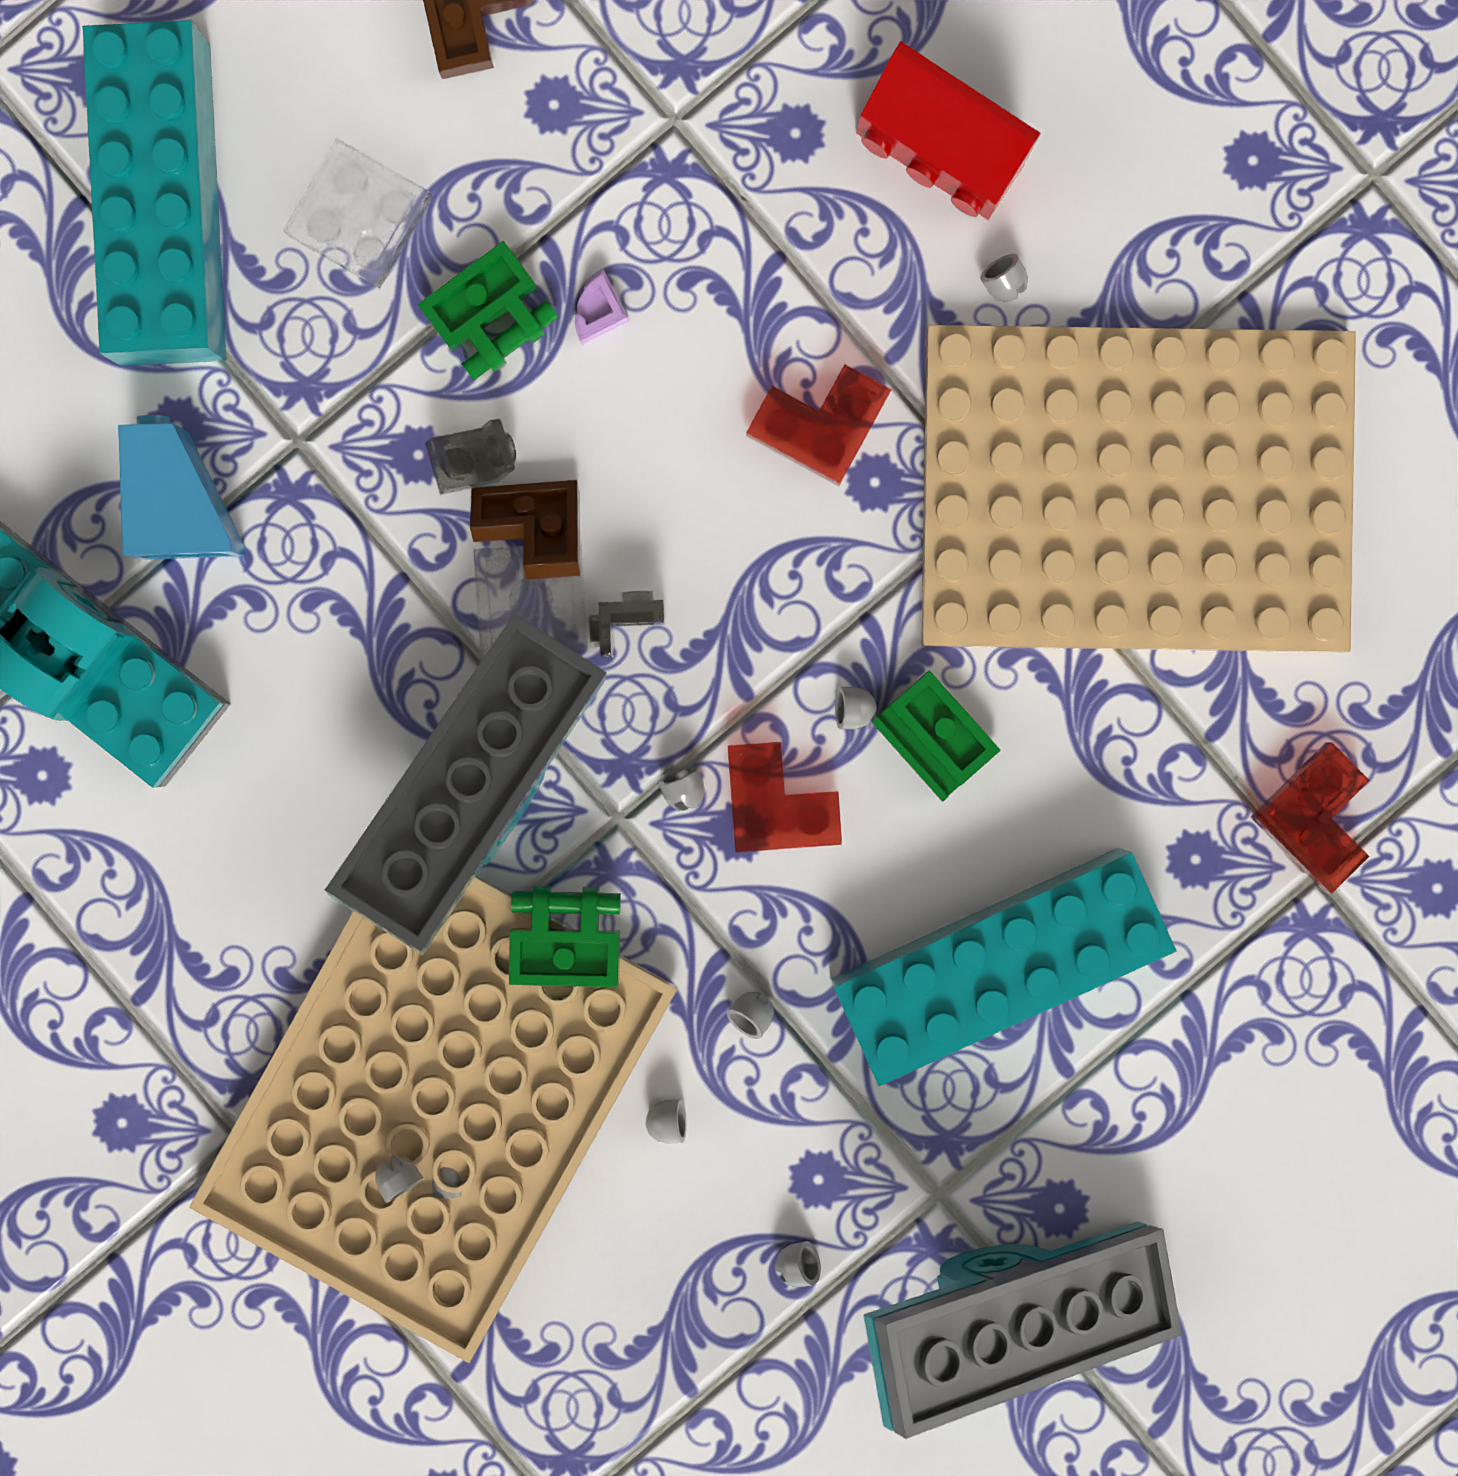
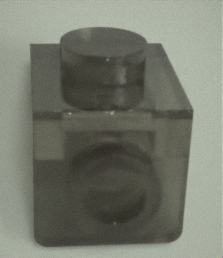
[425,418,516,495]
[589,591,666,658]

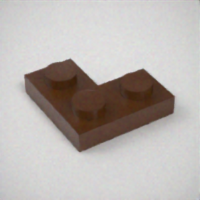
[423,0,534,79]
[470,480,581,580]

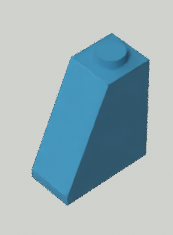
[118,415,245,560]

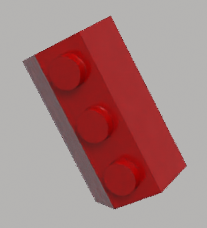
[856,41,1041,221]

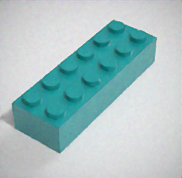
[82,20,227,366]
[830,848,1177,1086]

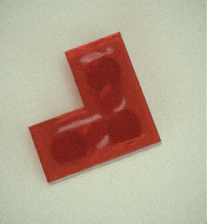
[746,364,892,486]
[728,742,842,853]
[1250,742,1370,894]

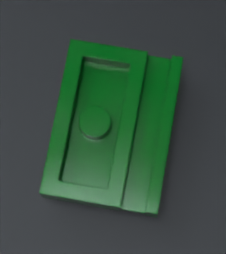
[871,670,1001,802]

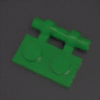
[417,241,559,380]
[509,886,621,987]

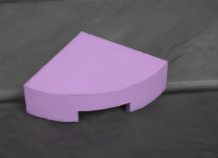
[575,269,629,345]

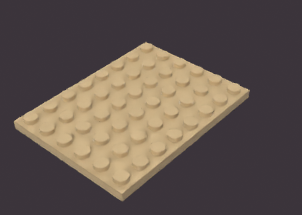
[921,325,1356,653]
[189,875,678,1363]

